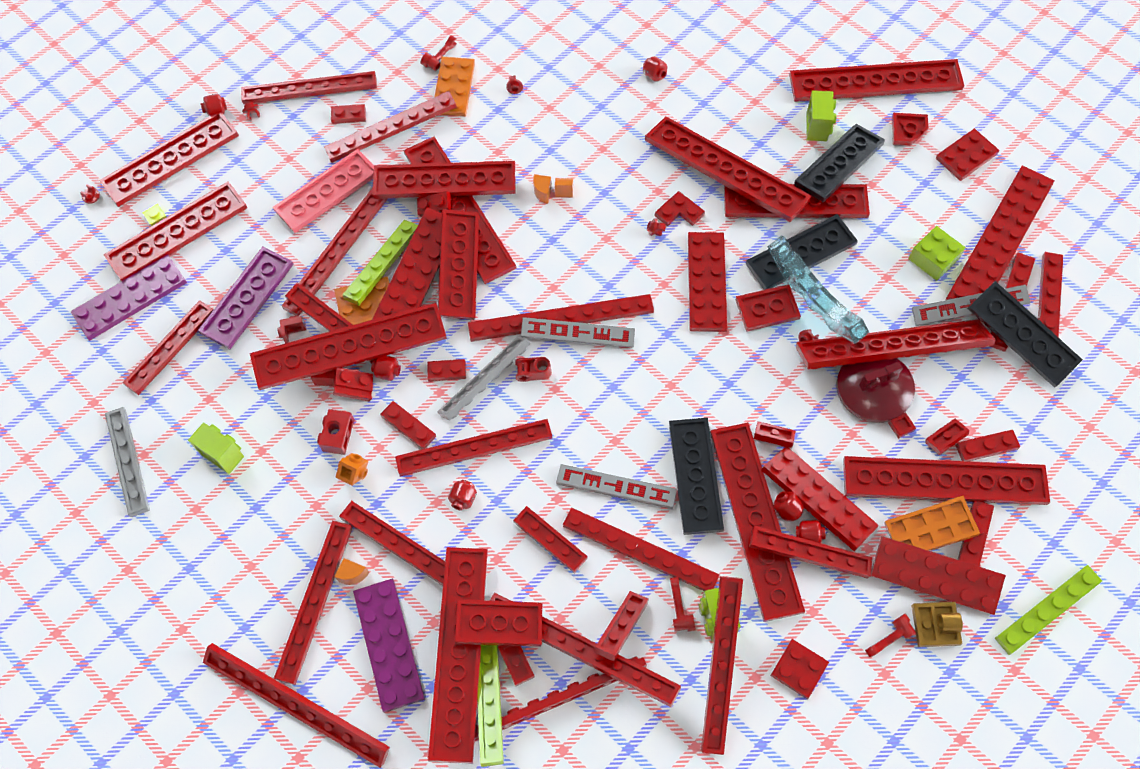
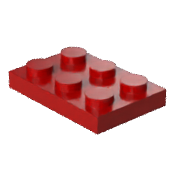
[935,128,1000,181]
[735,284,801,332]

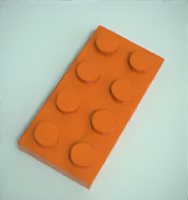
[434,57,475,117]
[884,496,980,551]

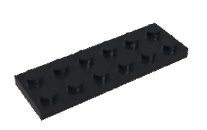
[794,123,885,202]
[746,214,858,290]
[967,281,1083,388]
[669,417,724,535]

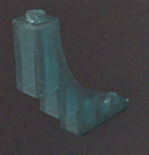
[767,235,869,344]

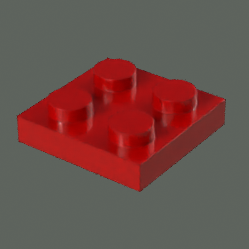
[770,639,829,700]

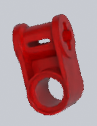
[515,357,552,382]

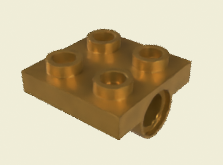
[911,602,963,647]

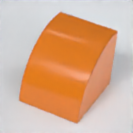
[533,174,552,204]
[555,178,573,198]
[334,558,370,585]

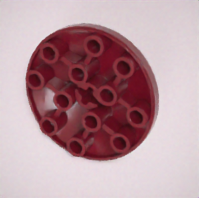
[836,358,915,423]

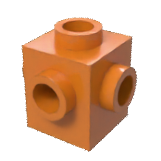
[335,453,368,486]

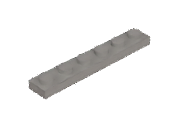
[437,336,530,421]

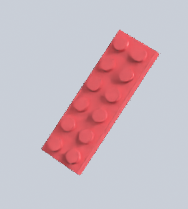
[273,149,374,233]

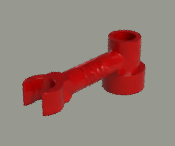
[420,35,457,71]
[670,577,696,632]
[865,613,917,657]

